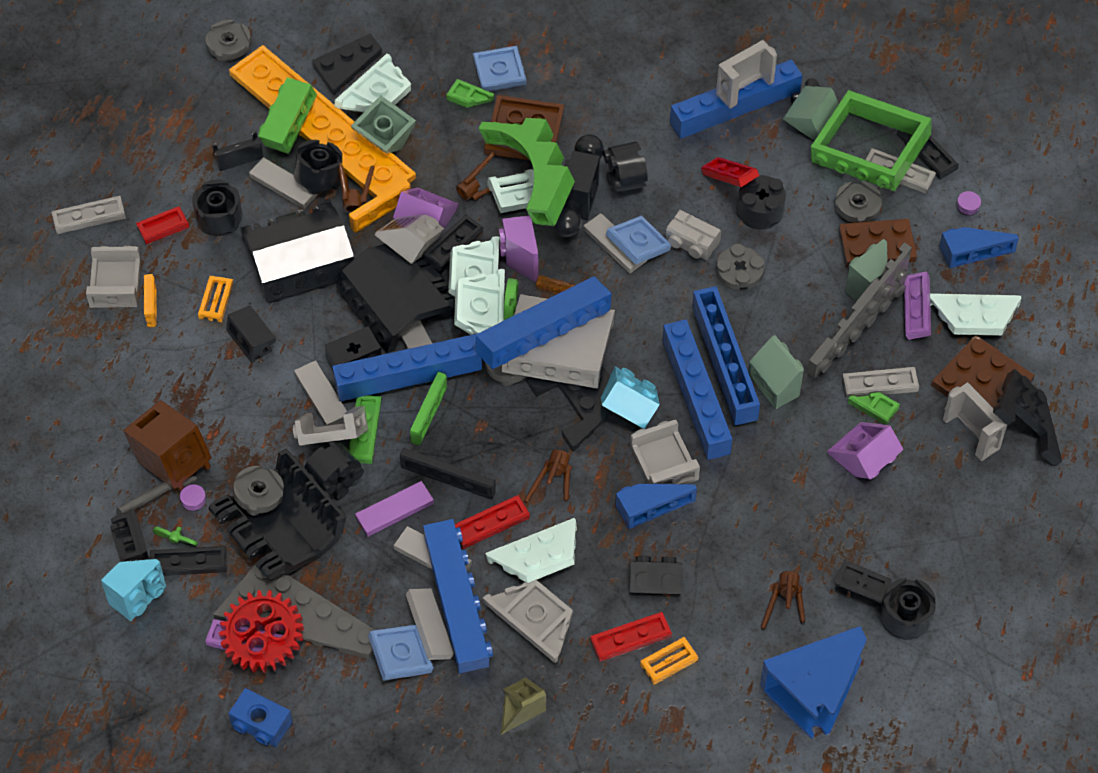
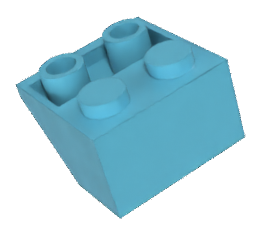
[601,366,660,429]
[101,559,166,621]

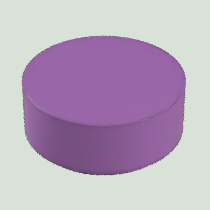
[957,191,981,215]
[180,485,206,511]

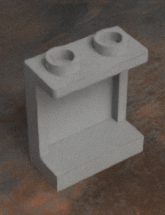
[716,40,777,108]
[86,246,141,308]
[943,382,1007,461]
[293,406,368,445]
[630,420,700,484]

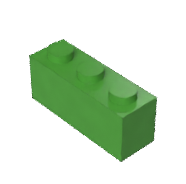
[258,77,317,154]

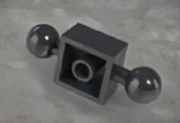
[552,134,604,237]

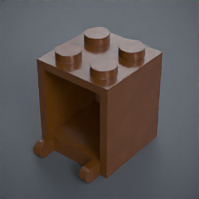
[123,400,212,493]

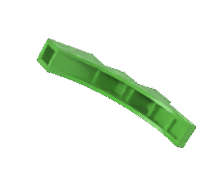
[479,118,575,226]

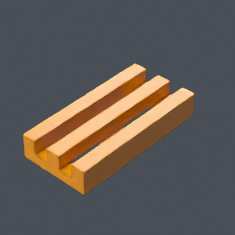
[144,274,157,328]
[198,276,234,322]
[640,637,698,685]

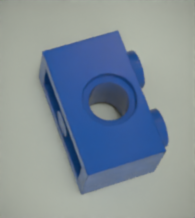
[228,688,293,747]

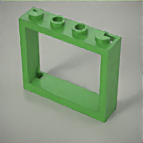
[811,90,932,191]

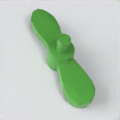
[153,526,198,546]

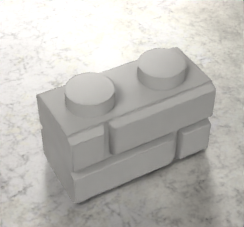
[666,210,721,261]

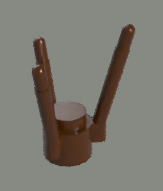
[456,152,503,201]
[339,165,375,213]
[524,450,572,503]
[761,571,805,629]

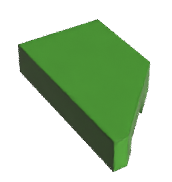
[447,79,494,108]
[848,392,900,425]

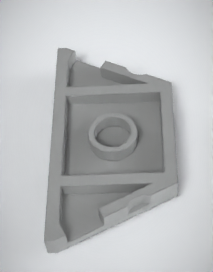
[483,580,573,663]

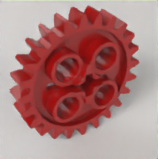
[219,590,305,673]

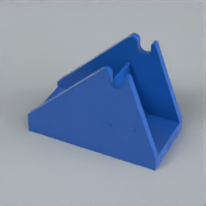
[760,626,867,739]

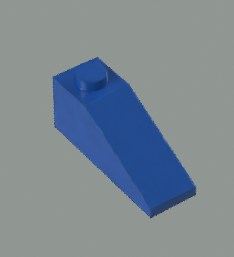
[939,227,1019,268]
[615,484,697,529]

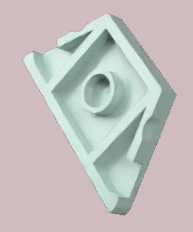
[335,54,411,112]
[448,236,499,296]
[454,269,505,335]
[930,294,1021,335]
[485,518,577,583]

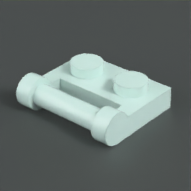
[487,169,534,213]

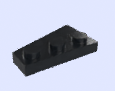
[312,33,382,96]

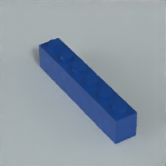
[670,59,803,139]
[475,276,612,369]
[692,286,760,425]
[662,319,732,460]
[332,334,482,402]
[423,519,493,674]

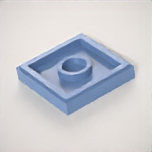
[473,46,526,91]
[606,216,672,265]
[368,625,434,680]

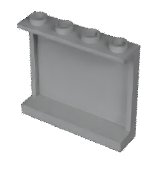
[502,294,615,388]

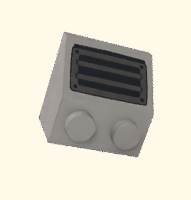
[375,214,444,264]

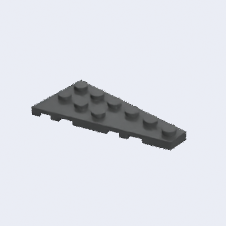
[807,242,912,378]
[213,565,374,659]

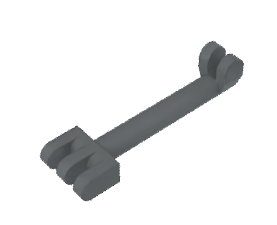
[116,474,199,515]

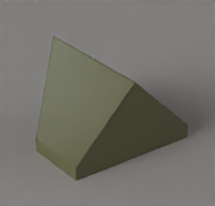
[501,677,546,735]

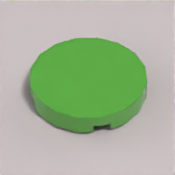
[504,278,519,320]

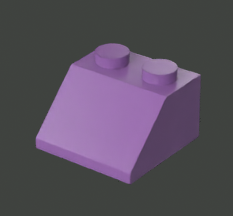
[393,187,459,231]
[499,216,538,282]
[827,422,904,479]

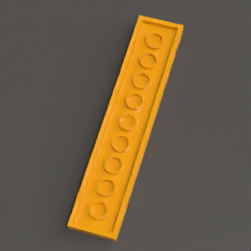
[229,45,416,198]

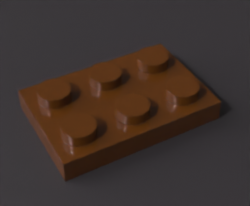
[839,218,917,268]

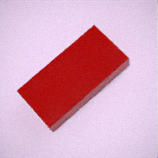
[136,206,189,245]

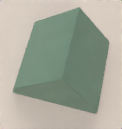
[783,86,839,141]
[351,95,416,154]

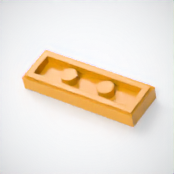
[349,179,411,233]

